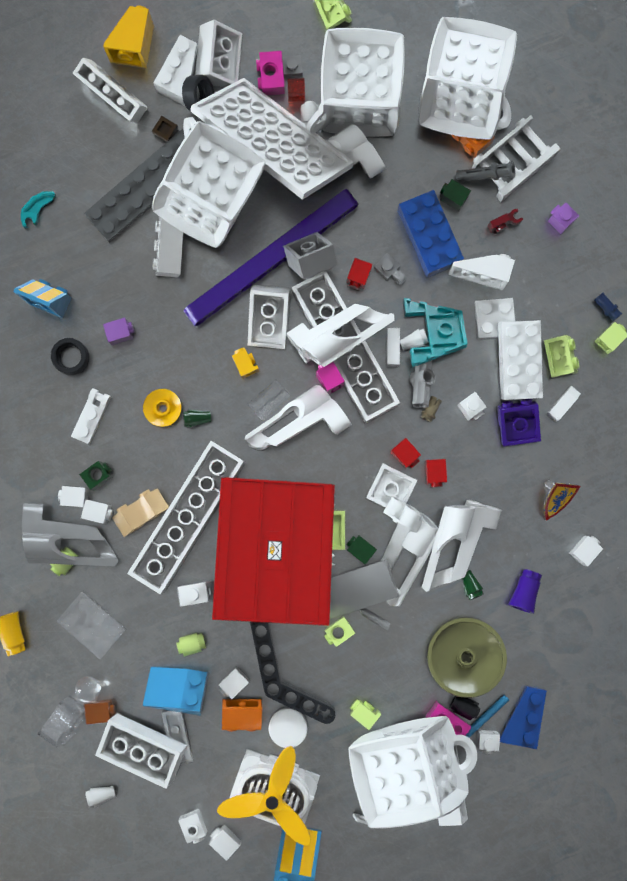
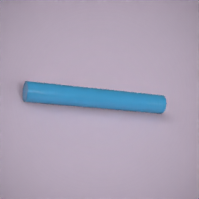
[466,695,509,738]

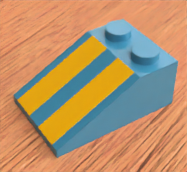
[13,279,72,318]
[273,828,322,881]

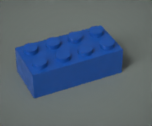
[397,190,464,278]

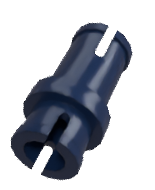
[594,292,622,321]

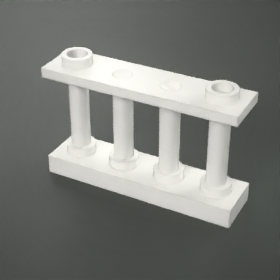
[472,115,561,202]

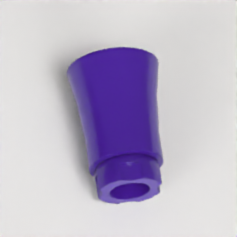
[508,569,542,614]

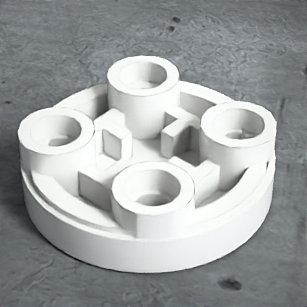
[269,707,308,748]

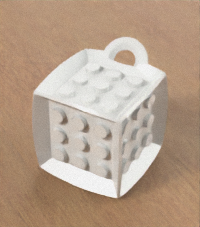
[419,17,517,139]
[306,28,405,137]
[152,117,266,248]
[348,716,477,828]

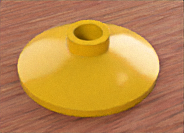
[143,389,181,427]

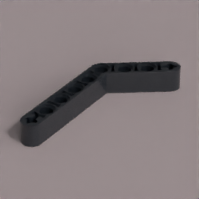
[250,622,336,724]

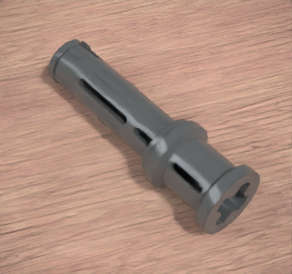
[456,161,515,183]

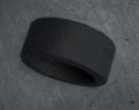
[182,74,214,112]
[51,338,89,375]

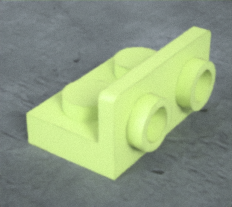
[315,0,352,29]
[544,335,580,378]

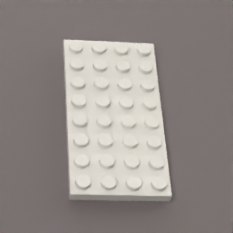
[191,78,354,200]

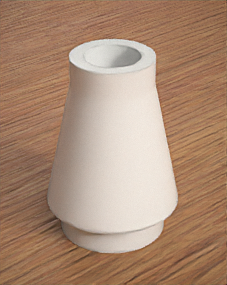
[400,329,428,351]
[86,786,116,808]

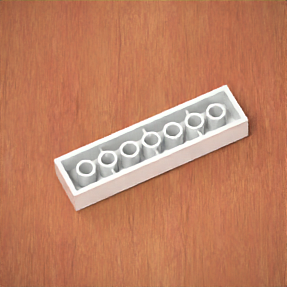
[292,271,400,424]
[127,441,245,594]

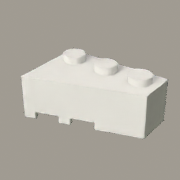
[154,35,198,107]

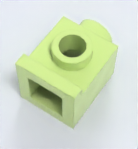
[350,699,381,730]

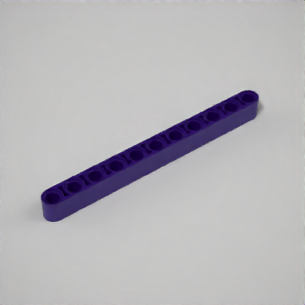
[183,189,359,327]

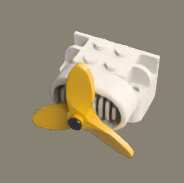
[217,746,320,846]

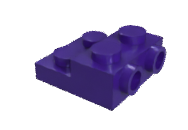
[497,399,541,446]

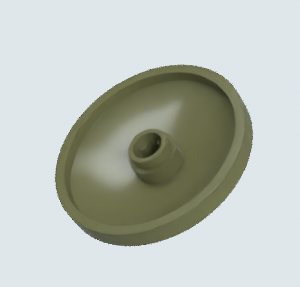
[427,618,507,698]

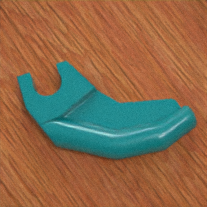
[20,191,55,229]

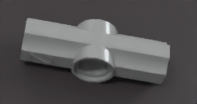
[410,360,435,408]

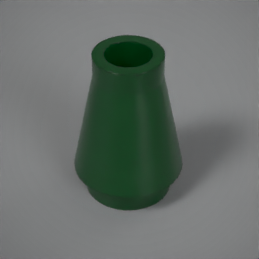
[183,409,211,428]
[462,570,484,600]

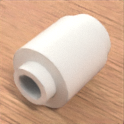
[300,101,319,125]

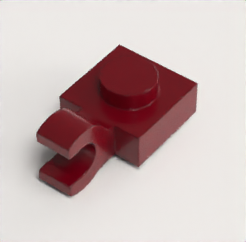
[487,209,523,233]

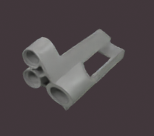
[21,503,118,567]

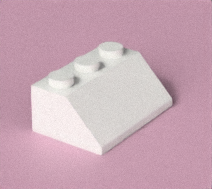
[195,20,242,87]

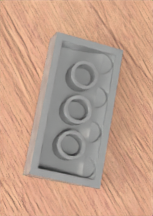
[330,559,399,619]

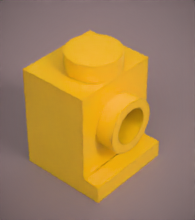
[232,347,259,379]

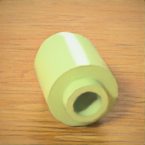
[50,547,78,576]
[176,633,206,657]

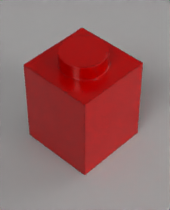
[346,258,373,290]
[390,438,421,469]
[425,459,447,487]

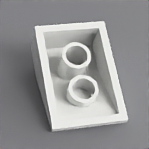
[448,254,515,290]
[247,285,291,349]

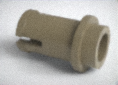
[421,396,442,422]

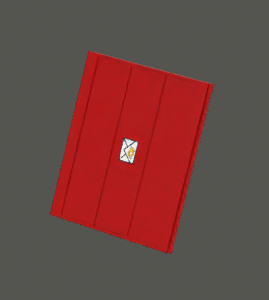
[212,477,335,626]

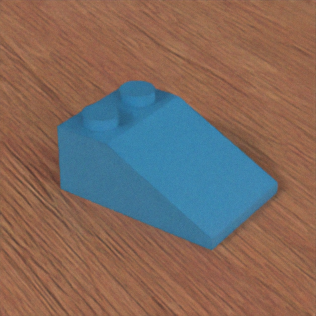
[143,667,208,716]

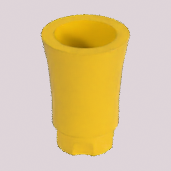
[0,611,26,656]

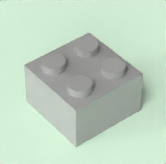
[283,232,338,279]

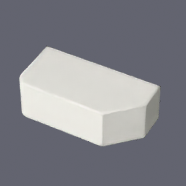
[386,328,400,367]
[547,386,581,422]

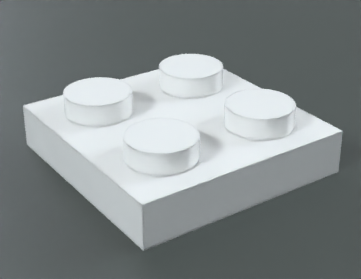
[474,298,515,339]
[366,464,417,508]

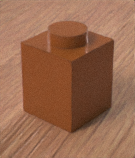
[84,699,116,724]

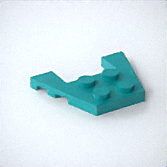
[403,298,468,367]

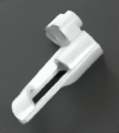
[326,124,386,178]
[286,304,395,367]
[245,385,352,450]
[381,496,438,607]
[422,500,502,592]

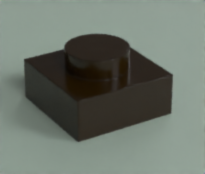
[152,116,178,142]

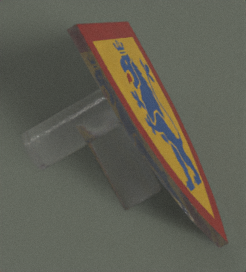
[544,479,581,521]

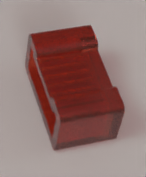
[287,78,305,103]

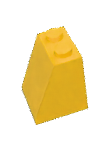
[103,5,154,68]

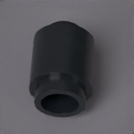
[450,696,480,721]

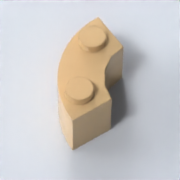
[112,488,169,537]

